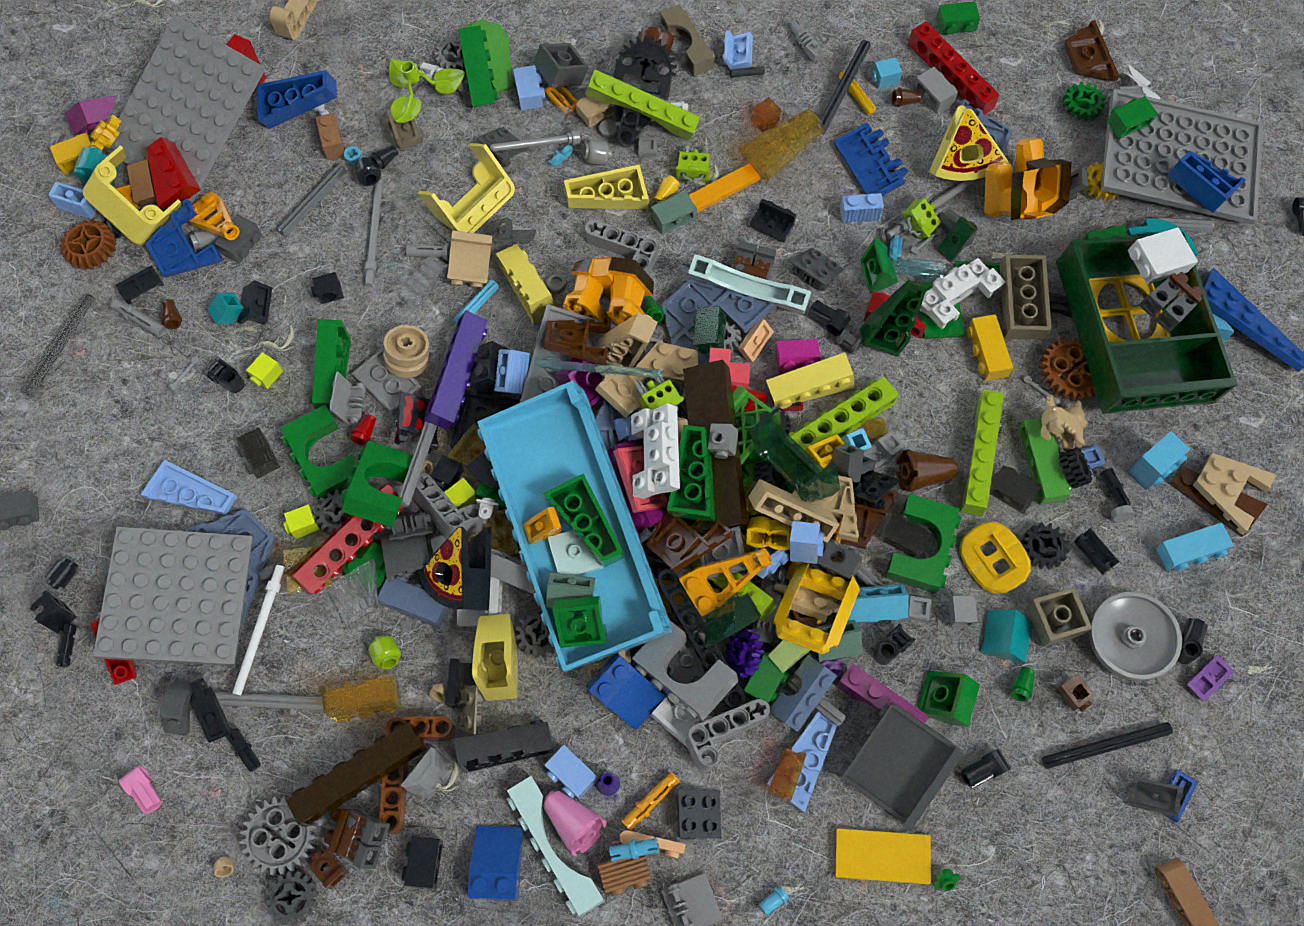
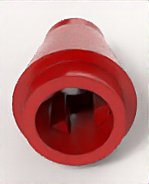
[350,414,377,446]

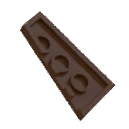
[1170,467,1268,537]

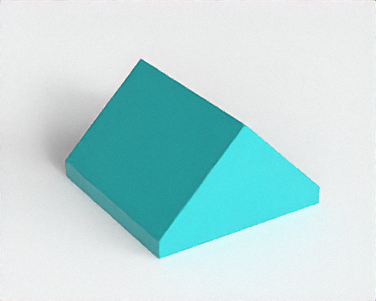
[981,610,1032,664]

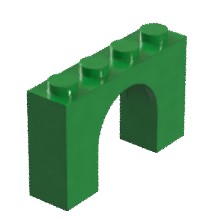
[281,404,357,501]
[340,441,413,528]
[885,494,961,594]

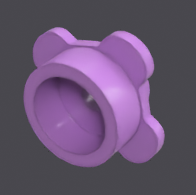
[821,659,843,681]

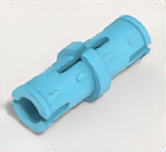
[609,837,660,862]

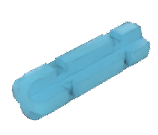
[889,235,903,261]

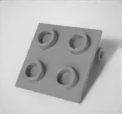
[329,372,366,427]
[661,873,723,926]

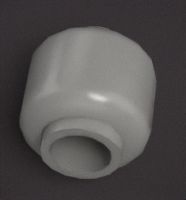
[583,139,612,165]

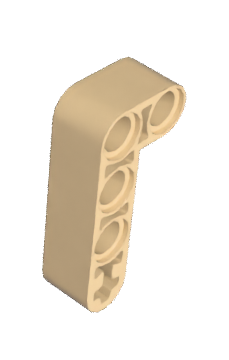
[270,0,318,40]

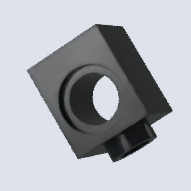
[311,272,344,304]
[430,455,464,491]

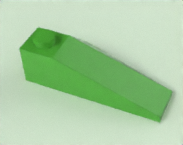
[465,19,514,94]

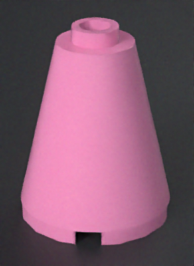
[543,791,606,856]

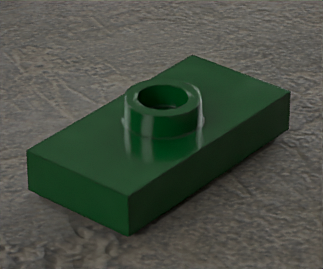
[937,217,977,261]

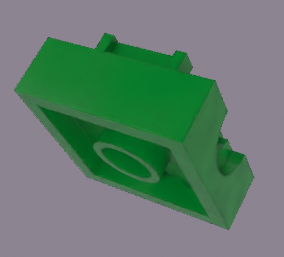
[552,596,607,648]

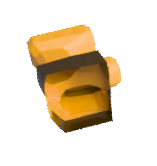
[984,137,1072,221]
[563,257,654,325]

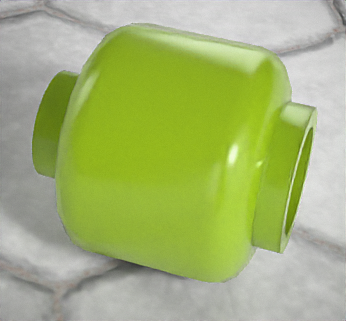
[368,636,401,669]

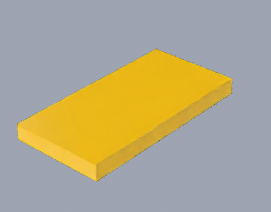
[835,829,931,885]

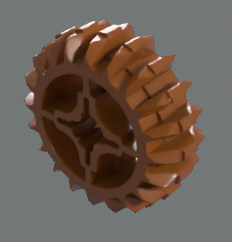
[60,219,117,271]

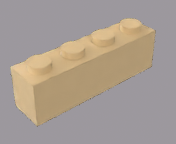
[748,479,839,543]

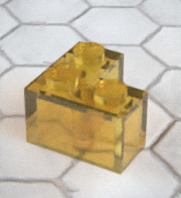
[471,509,520,557]

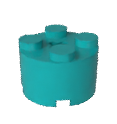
[73,147,120,186]

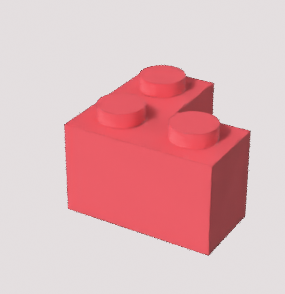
[709,348,750,389]

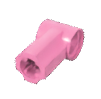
[119,765,163,815]

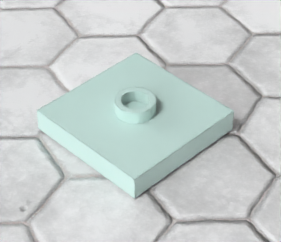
[547,530,603,576]

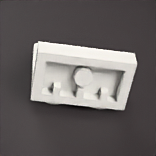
[457,577,503,627]

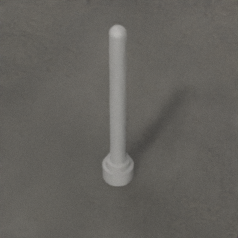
[490,129,580,152]

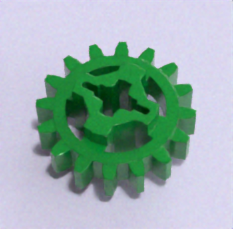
[1063,82,1106,121]

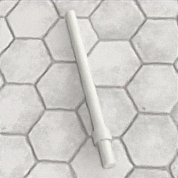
[232,565,285,696]

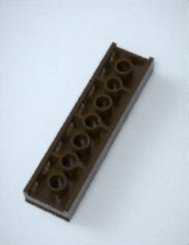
[683,359,748,534]

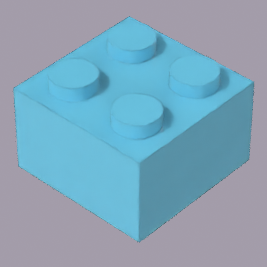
[1128,431,1190,490]

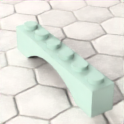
[688,254,811,315]
[507,776,604,917]

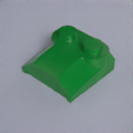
[342,541,387,596]

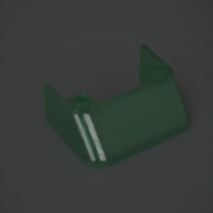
[749,408,841,503]

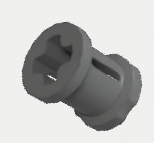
[836,329,863,355]

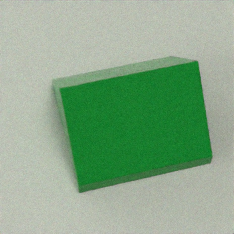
[860,238,899,294]

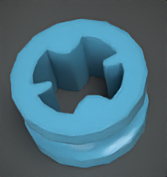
[344,146,363,166]

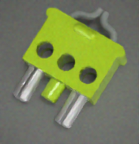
[676,145,710,184]
[902,192,943,239]
[634,370,684,411]

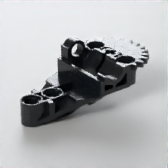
[612,36,677,147]

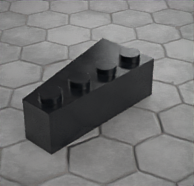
[454,720,554,773]

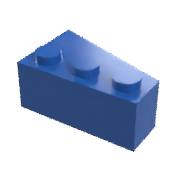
[1167,151,1246,213]

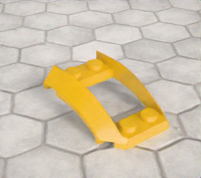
[773,563,860,654]

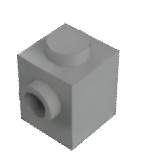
[708,424,738,459]
[948,593,978,628]

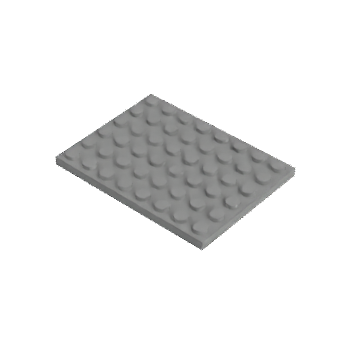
[103,15,266,203]
[1100,89,1263,225]

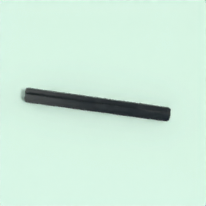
[815,39,871,136]
[1042,722,1173,769]

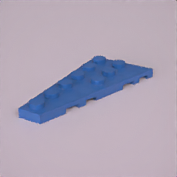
[1203,267,1304,372]

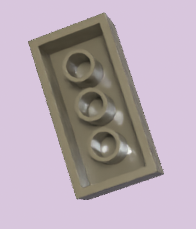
[999,254,1052,339]

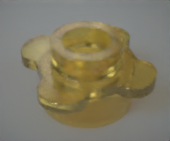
[865,417,888,438]

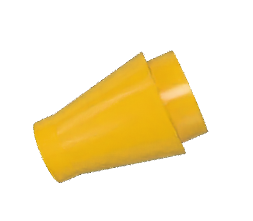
[654,175,680,202]

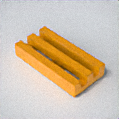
[544,86,578,118]

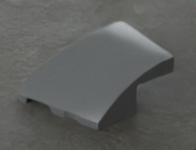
[380,533,430,582]

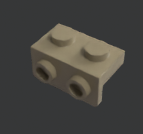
[385,109,422,150]

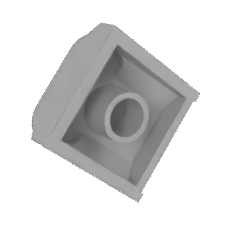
[401,747,452,801]

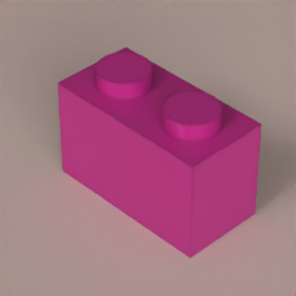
[776,339,821,373]

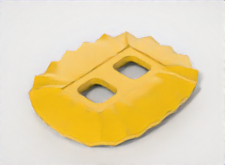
[959,522,1031,594]

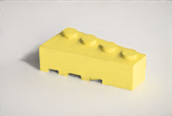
[564,165,649,209]

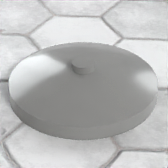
[1089,592,1182,681]

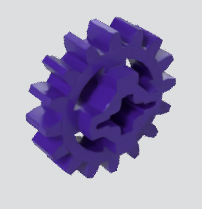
[724,628,764,678]

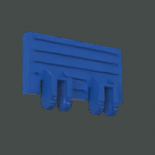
[834,122,908,196]

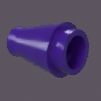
[597,772,620,796]

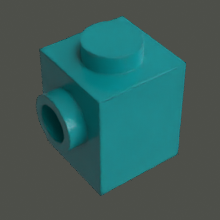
[207,293,243,324]

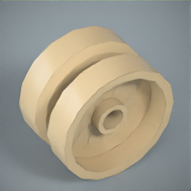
[383,325,429,378]

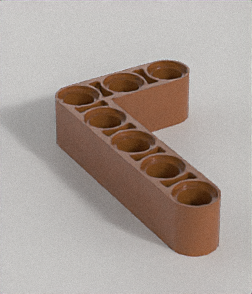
[379,716,455,835]

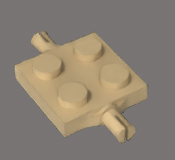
[595,364,649,418]
[774,582,840,622]

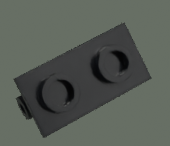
[1074,528,1120,575]

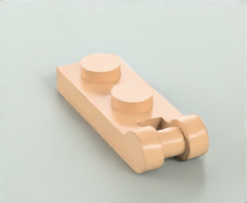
[620,830,686,859]

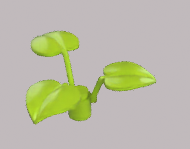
[389,59,465,123]

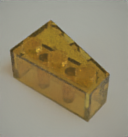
[321,676,402,723]

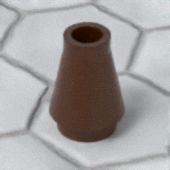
[891,88,921,107]
[161,299,182,330]

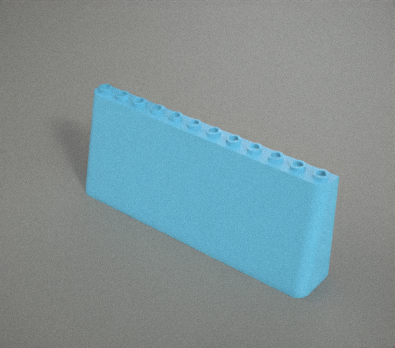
[478,381,672,672]

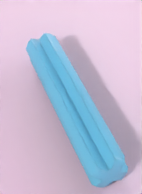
[453,279,499,324]

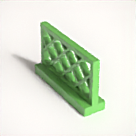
[733,385,780,465]

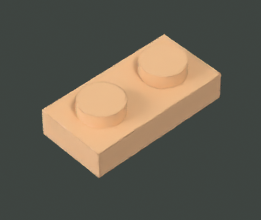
[738,318,774,362]

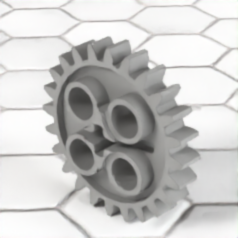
[240,796,318,876]

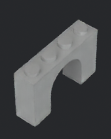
[632,620,738,722]

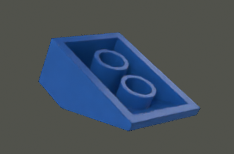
[586,653,666,730]
[467,826,523,901]

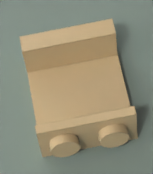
[447,230,492,288]

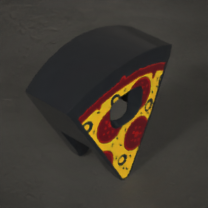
[419,527,491,611]

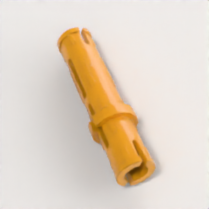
[620,771,680,831]

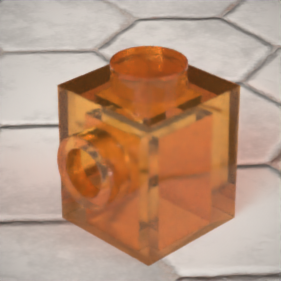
[750,97,781,132]

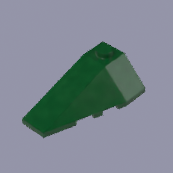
[859,280,927,357]

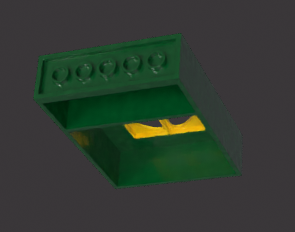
[1056,232,1238,414]

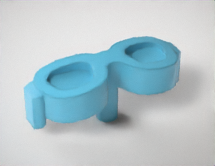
[548,144,573,167]

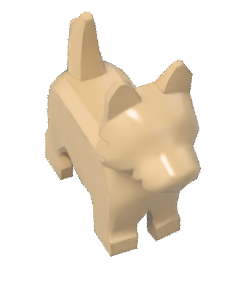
[1041,395,1088,451]

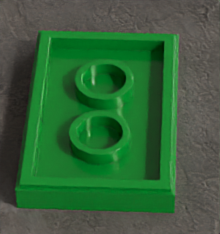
[918,282,965,339]

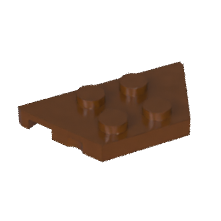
[1064,20,1119,81]

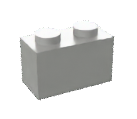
[913,67,958,114]

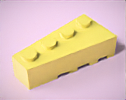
[496,244,556,324]
[766,352,854,409]

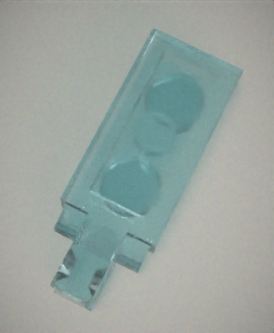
[892,258,947,279]

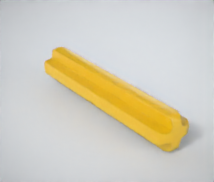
[839,70,876,115]

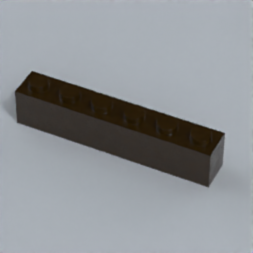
[286,722,427,827]

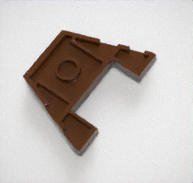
[544,318,611,366]
[830,490,897,549]
[646,505,735,573]

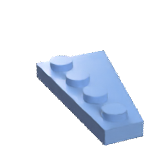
[140,460,237,515]
[766,711,837,813]

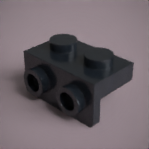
[750,199,796,242]

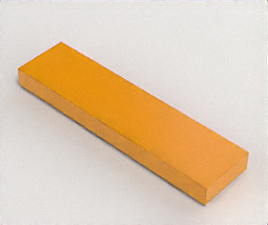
[689,163,760,213]

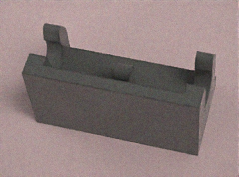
[1128,776,1183,817]

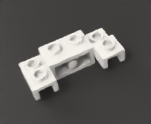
[920,258,1006,330]
[631,403,680,499]

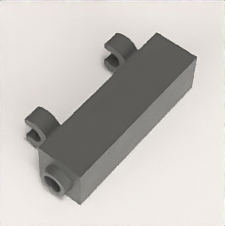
[752,565,786,649]

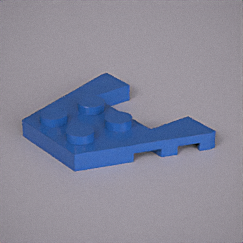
[146,198,224,277]

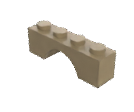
[660,4,715,77]

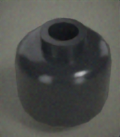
[353,157,381,186]

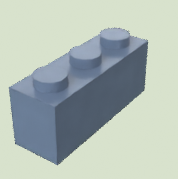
[376,576,449,628]

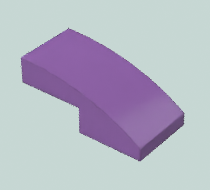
[1186,655,1235,701]

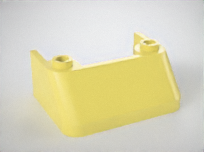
[417,143,515,233]
[83,145,182,246]

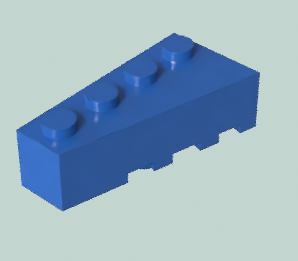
[257,70,337,129]

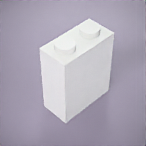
[1128,228,1198,285]

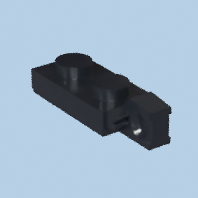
[190,677,232,743]

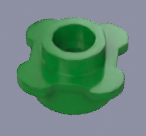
[933,869,961,891]

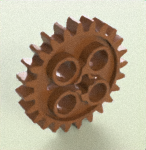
[1039,338,1096,402]

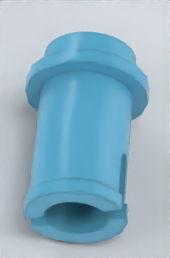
[758,886,790,916]

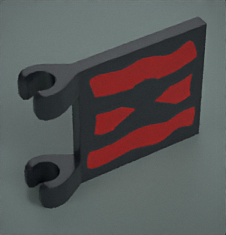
[394,391,439,454]

